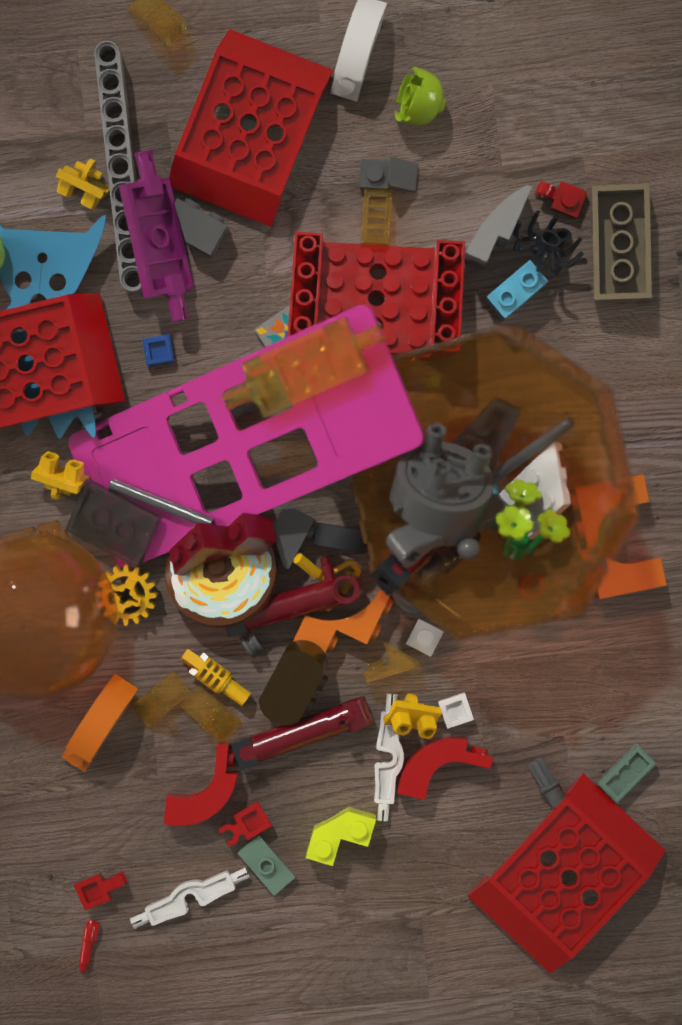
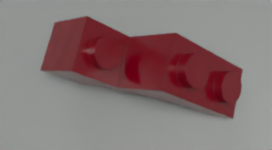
[170,513,277,576]

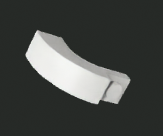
[330,0,387,102]

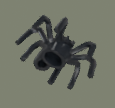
[513,210,584,276]

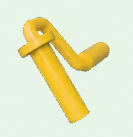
[294,553,361,612]

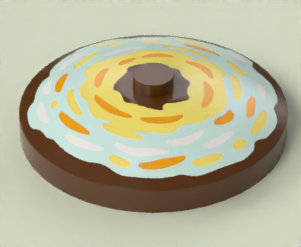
[165,546,278,628]

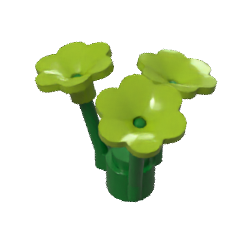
[496,480,570,560]

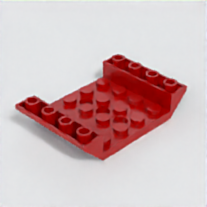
[169,29,334,228]
[287,232,465,359]
[0,293,126,429]
[467,773,666,973]

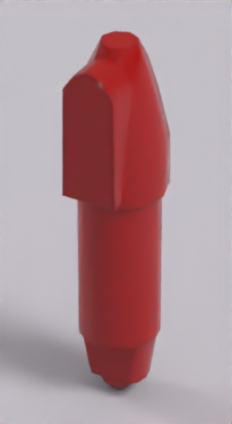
[79,919,100,973]

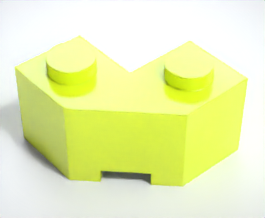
[306,807,376,866]

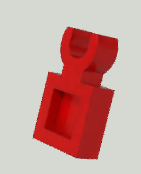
[219,800,272,846]

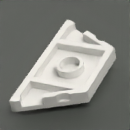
[499,441,571,539]

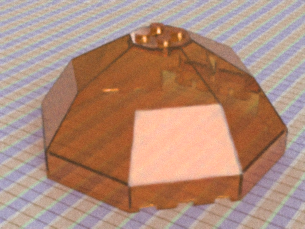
[350,324,640,640]

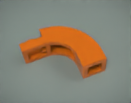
[61,674,138,773]

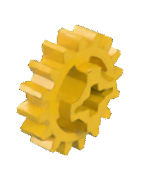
[95,563,158,626]

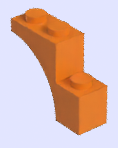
[293,589,394,652]

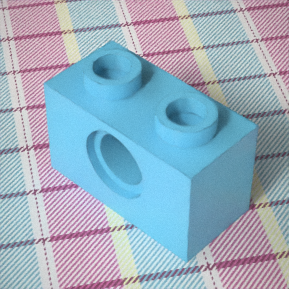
[485,260,548,321]

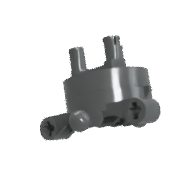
[386,423,509,567]

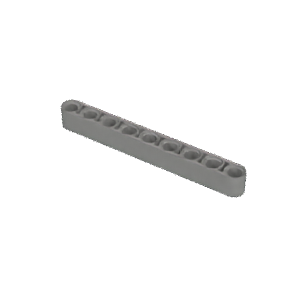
[94,41,142,294]

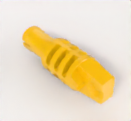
[180,649,251,706]

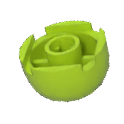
[395,67,446,126]

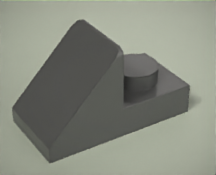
[360,157,418,192]

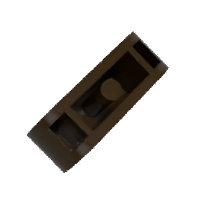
[259,640,329,725]

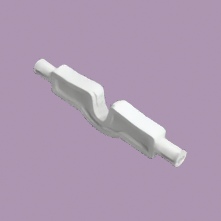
[374,693,404,821]
[130,867,250,929]

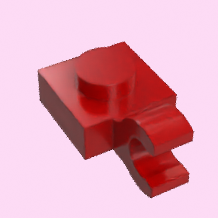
[535,181,588,219]
[74,871,128,911]

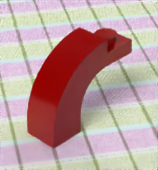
[397,736,493,800]
[164,741,239,826]

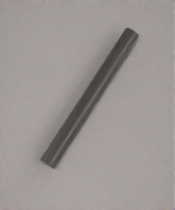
[492,416,575,484]
[109,479,215,524]

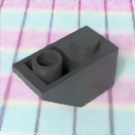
[174,198,229,259]
[273,503,317,569]

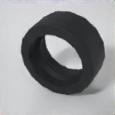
[314,523,369,554]

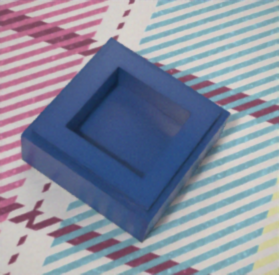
[142,334,175,367]

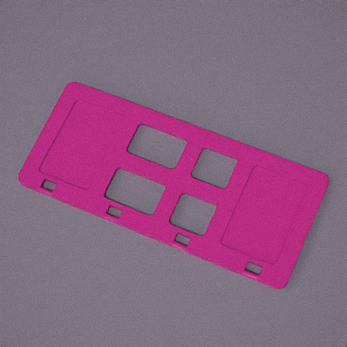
[68,305,424,568]

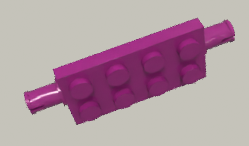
[119,150,194,322]

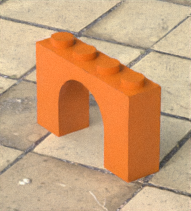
[571,474,667,599]

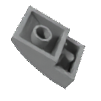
[464,185,532,269]

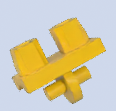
[55,158,110,210]
[31,451,90,501]
[383,694,442,739]

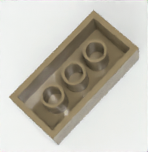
[592,183,652,303]

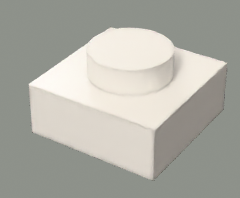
[406,618,444,657]
[438,692,474,729]

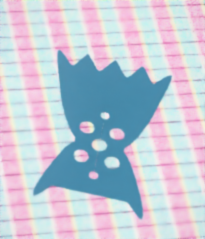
[0,215,106,439]

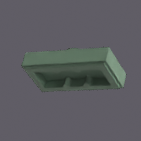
[596,743,657,804]
[238,834,296,896]

